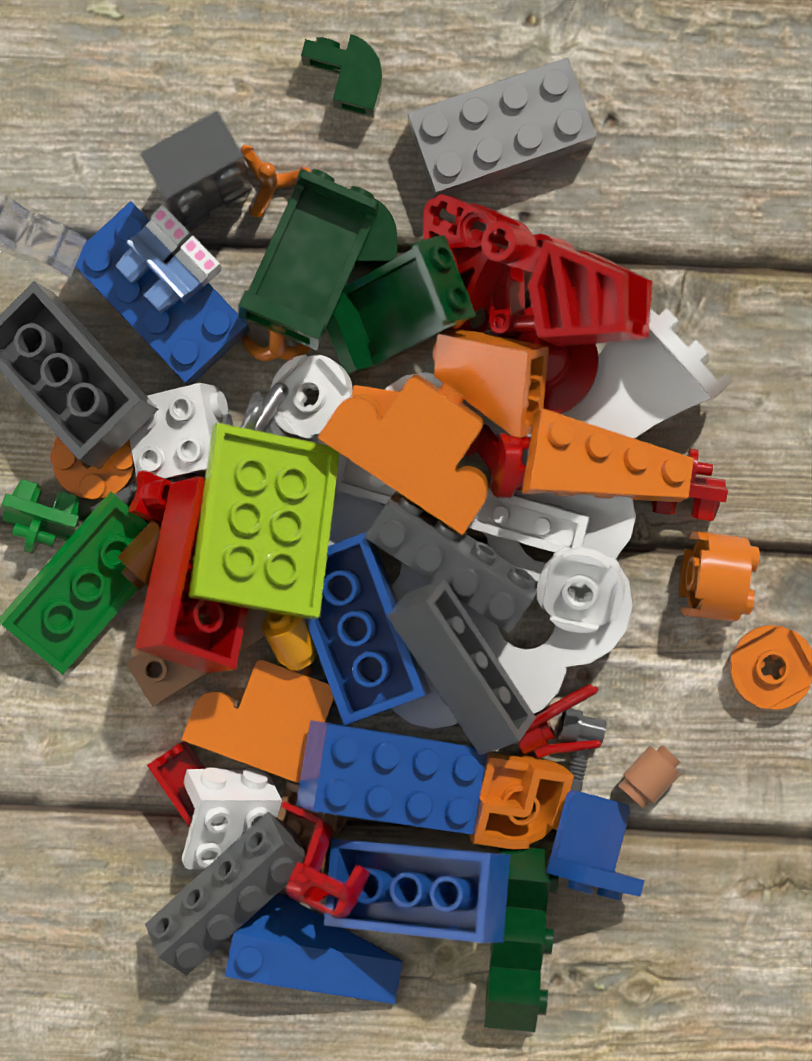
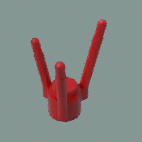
[518,684,602,759]

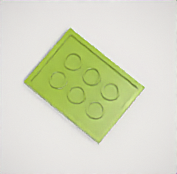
[189,423,340,620]

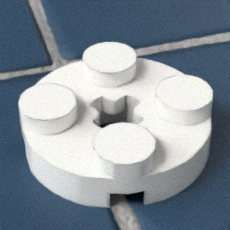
[271,355,353,442]
[537,547,625,633]

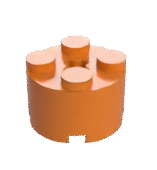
[679,531,760,622]

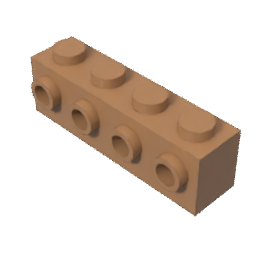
[126,608,269,706]

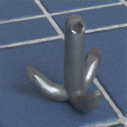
[221,382,289,432]

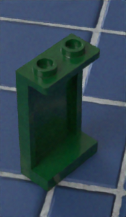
[238,169,380,350]
[327,235,476,375]

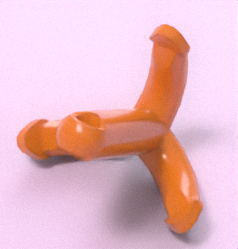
[240,145,310,217]
[242,330,312,362]

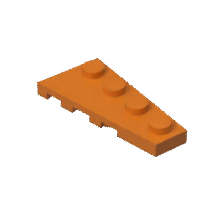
[522,408,694,502]

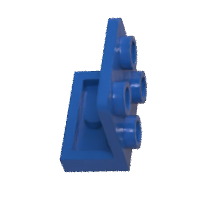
[546,790,645,901]

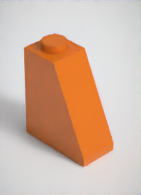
[433,328,549,438]

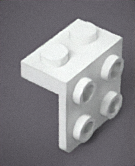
[130,383,228,479]
[182,767,282,869]

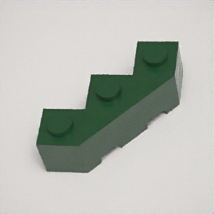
[484,848,559,1032]

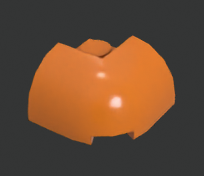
[469,752,574,849]

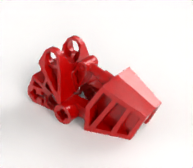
[423,194,653,346]

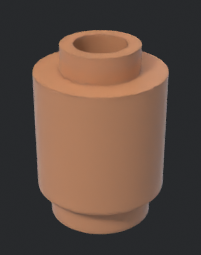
[618,745,681,809]

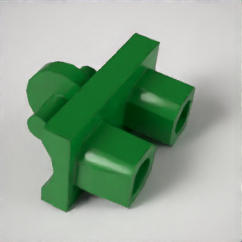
[1,479,79,554]

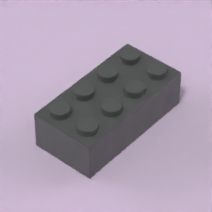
[140,110,253,229]
[0,281,159,469]

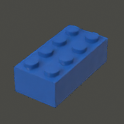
[69,201,250,386]
[305,532,431,725]
[296,720,487,834]
[324,839,510,943]

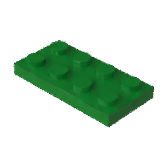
[0,491,149,675]

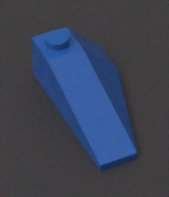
[225,893,403,1004]

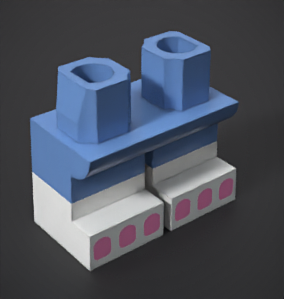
[116,205,222,313]

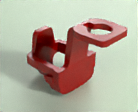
[463,424,531,498]
[280,801,370,918]

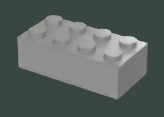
[408,57,597,198]

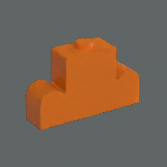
[317,374,489,535]
[181,660,334,784]

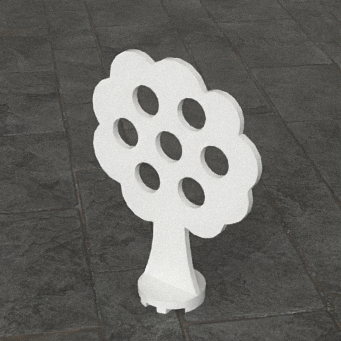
[316,308,732,729]

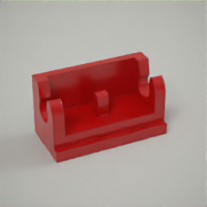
[147,741,206,828]

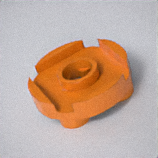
[50,436,135,500]
[729,625,812,710]

